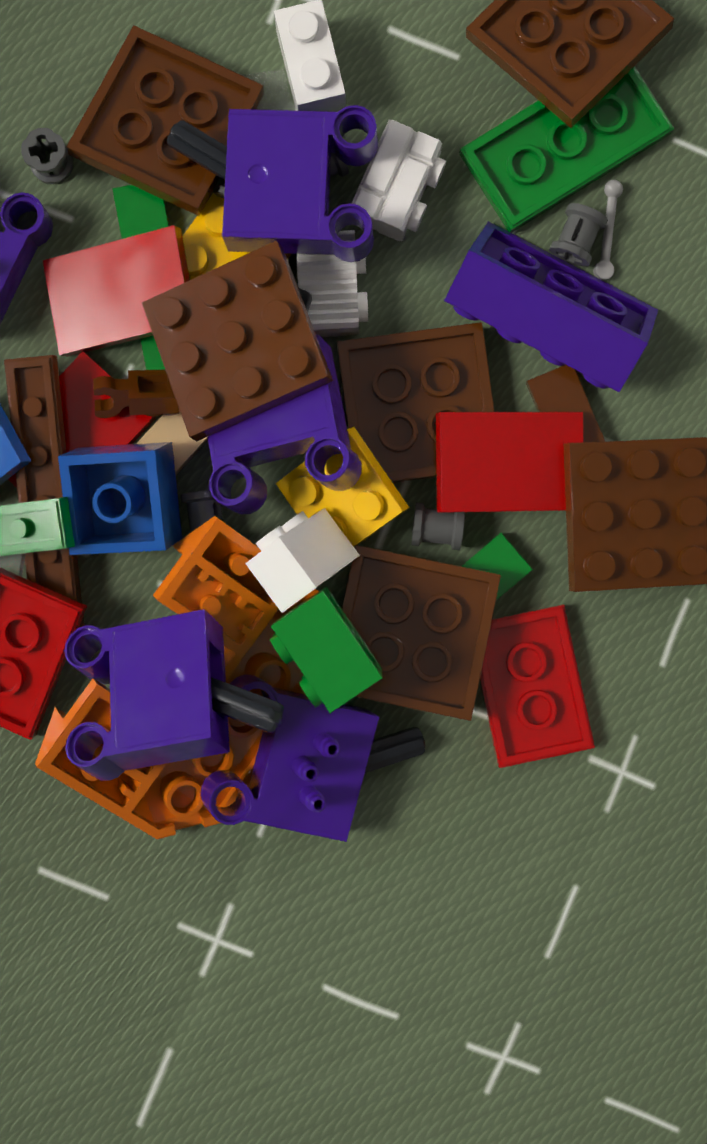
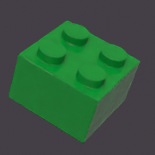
[270,586,382,713]

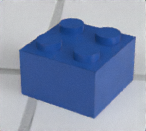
[58,442,182,555]

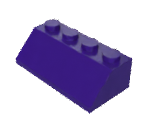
[444,221,658,392]

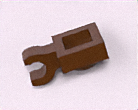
[93,370,179,418]

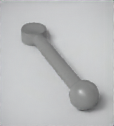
[593,180,623,281]

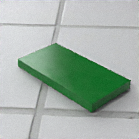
[459,66,674,233]

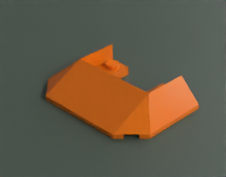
[35,516,319,839]

